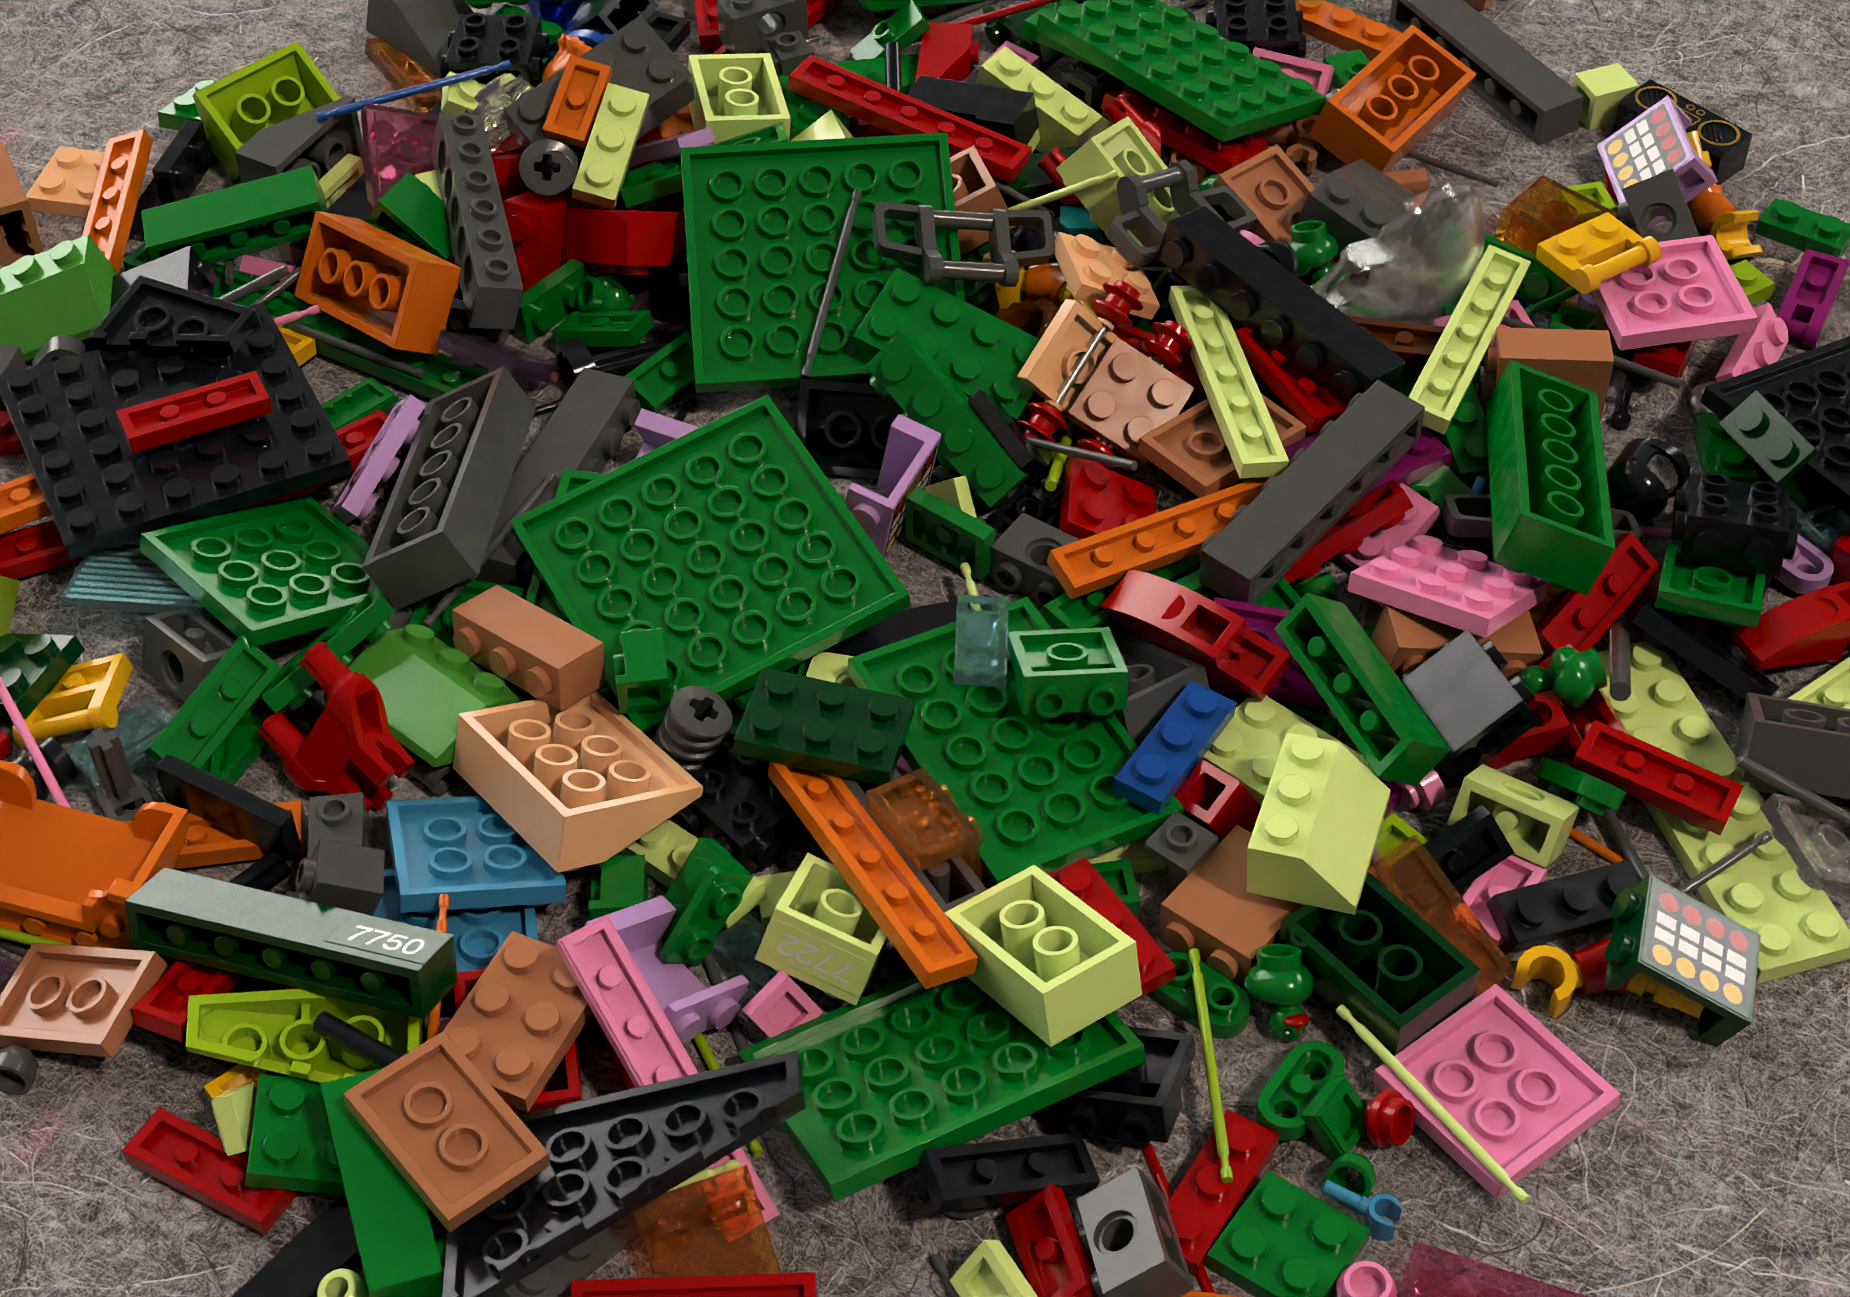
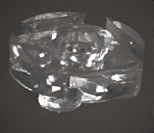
[464,73,534,153]

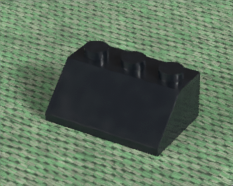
[796,379,937,479]

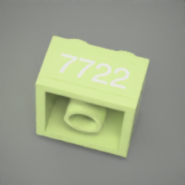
[755,853,889,1006]

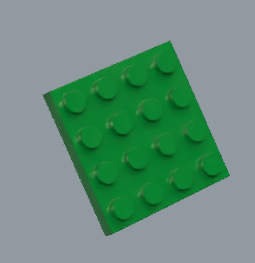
[140,494,416,648]

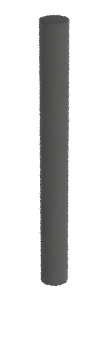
[1609,610,1631,701]

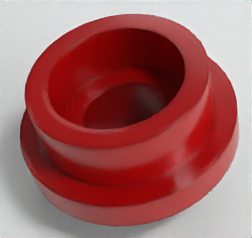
[1364,1089,1415,1148]

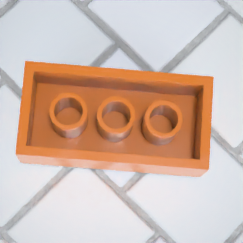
[1308,24,1477,173]
[294,211,462,355]

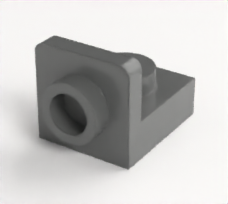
[1145,812,1219,898]

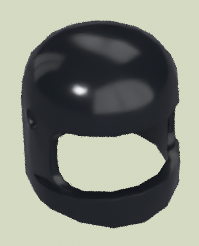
[1606,438,1690,523]

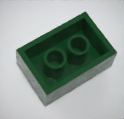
[1278,872,1481,1056]

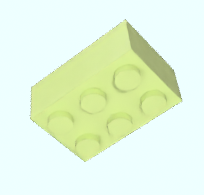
[688,53,791,144]
[944,865,1142,1047]

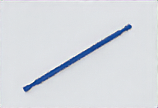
[315,60,512,122]

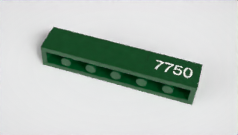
[125,867,458,1019]

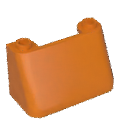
[0,760,188,950]

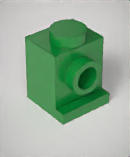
[613,628,671,714]
[589,854,649,920]

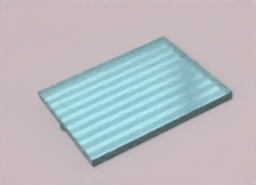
[61,542,214,617]

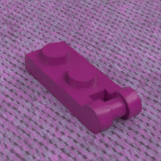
[1777,249,1850,349]

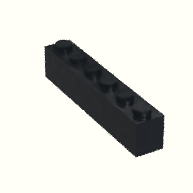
[1156,206,1406,406]

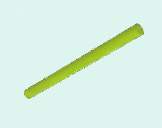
[1045,419,1077,492]

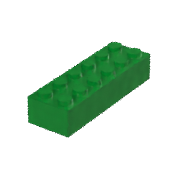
[1485,360,1615,595]

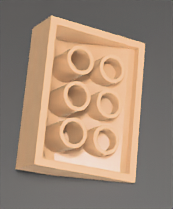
[453,690,703,873]

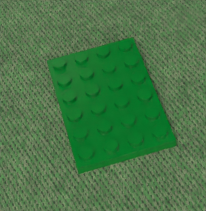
[1035,0,1326,142]
[847,597,1184,887]
[737,976,1146,1202]

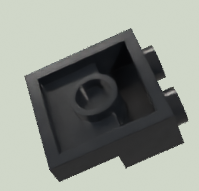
[1053,1026,1196,1147]

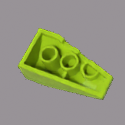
[186,989,426,1083]

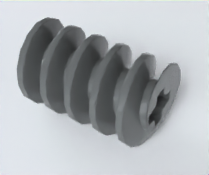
[519,139,580,196]
[652,686,733,775]

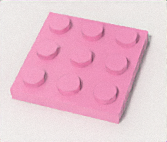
[1592,235,1758,350]
[1347,535,1549,638]
[1372,984,1621,1199]

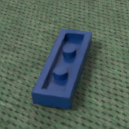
[1112,680,1237,815]

